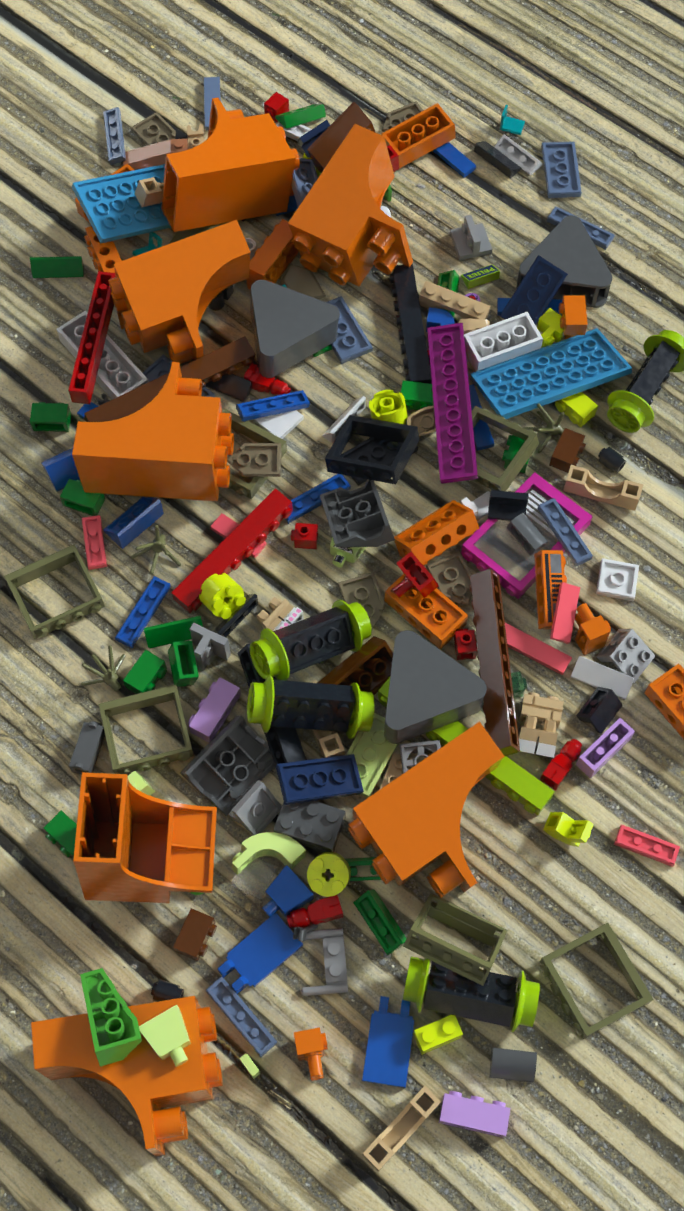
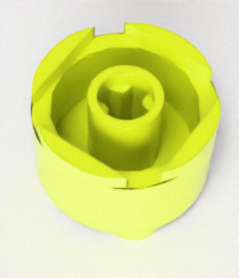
[369,389,408,425]
[199,573,246,619]
[307,852,351,897]

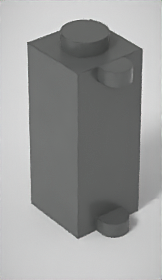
[69,721,105,775]

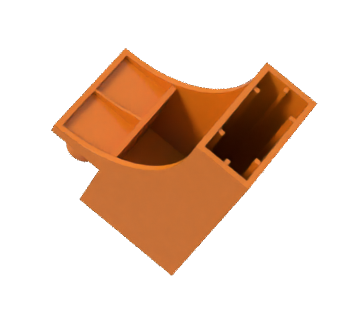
[162,98,300,232]
[288,124,413,287]
[108,220,251,364]
[72,362,234,501]
[348,721,505,898]
[73,772,217,903]
[31,996,223,1156]

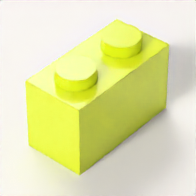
[555,392,598,427]
[413,1015,463,1055]

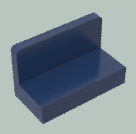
[297,120,330,158]

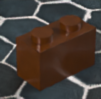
[549,428,586,473]
[173,908,217,961]

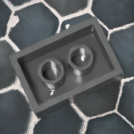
[274,801,346,853]

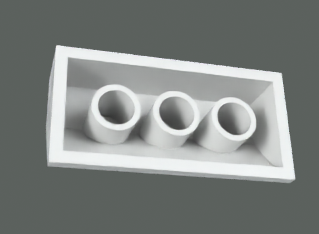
[464,312,543,371]

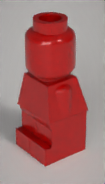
[244,363,291,396]
[540,739,582,791]
[286,895,343,928]

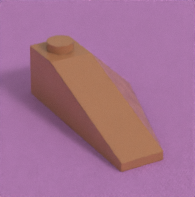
[123,139,189,170]

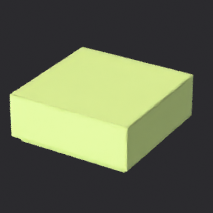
[239,1054,260,1079]

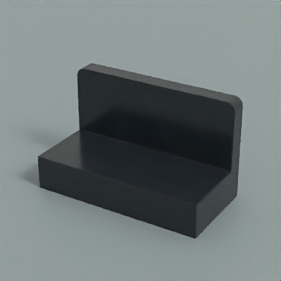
[488,490,529,521]
[576,687,622,734]

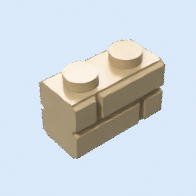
[519,692,564,729]

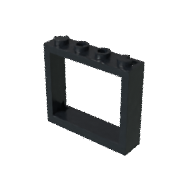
[325,415,419,485]

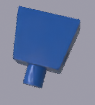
[262,865,314,917]

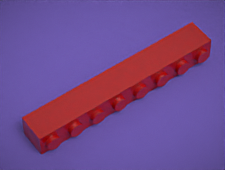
[68,271,116,404]
[171,488,293,613]

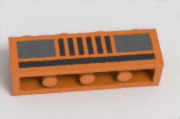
[534,550,567,629]

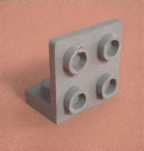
[597,629,655,683]

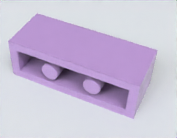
[188,677,241,742]
[576,718,635,779]
[438,1091,511,1138]

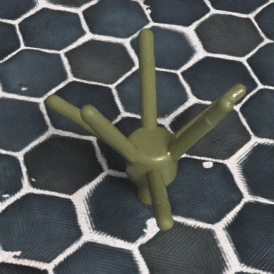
[523,403,565,453]
[131,525,181,574]
[81,645,125,691]

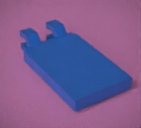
[217,913,303,994]
[362,996,415,1088]

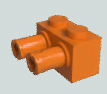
[559,295,588,340]
[575,603,611,656]
[294,1027,328,1081]

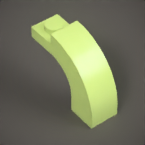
[232,832,306,875]

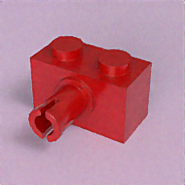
[392,551,439,599]

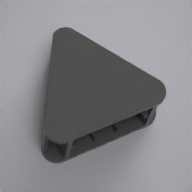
[516,215,612,308]
[250,280,340,378]
[384,630,487,744]

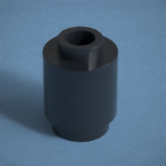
[598,447,626,473]
[151,979,184,1002]

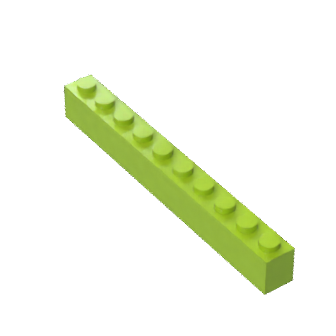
[378,677,555,816]

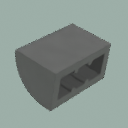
[506,513,548,556]
[489,1048,537,1082]

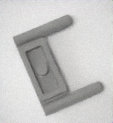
[301,928,348,996]

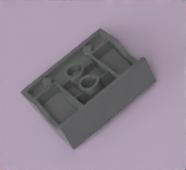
[320,479,395,547]
[180,716,275,816]

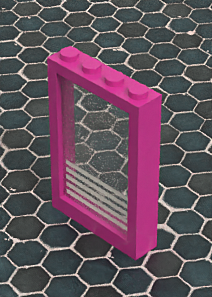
[461,472,593,599]

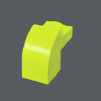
[537,308,563,348]
[543,812,594,847]

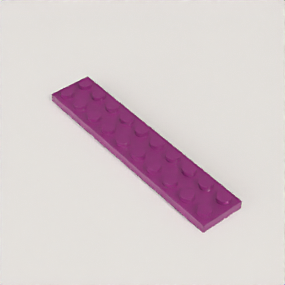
[427,323,478,484]

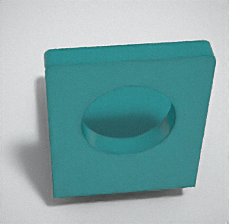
[500,104,525,135]
[132,232,162,256]

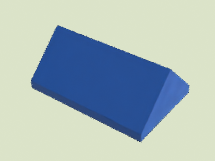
[41,448,80,492]
[103,496,164,549]

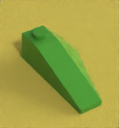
[80,968,142,1067]

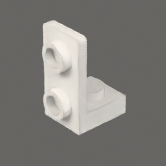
[460,491,490,520]

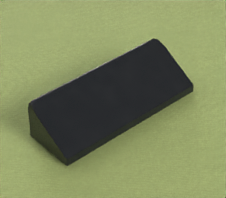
[474,141,521,179]
[206,373,252,402]
[213,594,258,638]

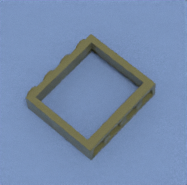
[472,406,539,491]
[222,409,287,499]
[4,544,105,639]
[99,684,194,775]
[403,893,508,986]
[539,923,654,1039]

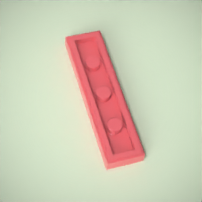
[505,623,572,675]

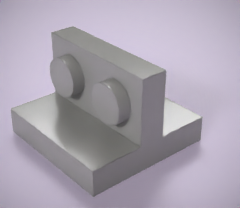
[450,215,492,260]
[190,623,231,670]
[228,780,282,836]

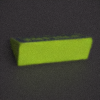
[461,265,500,289]

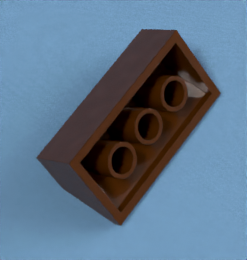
[307,102,375,173]
[317,636,393,695]

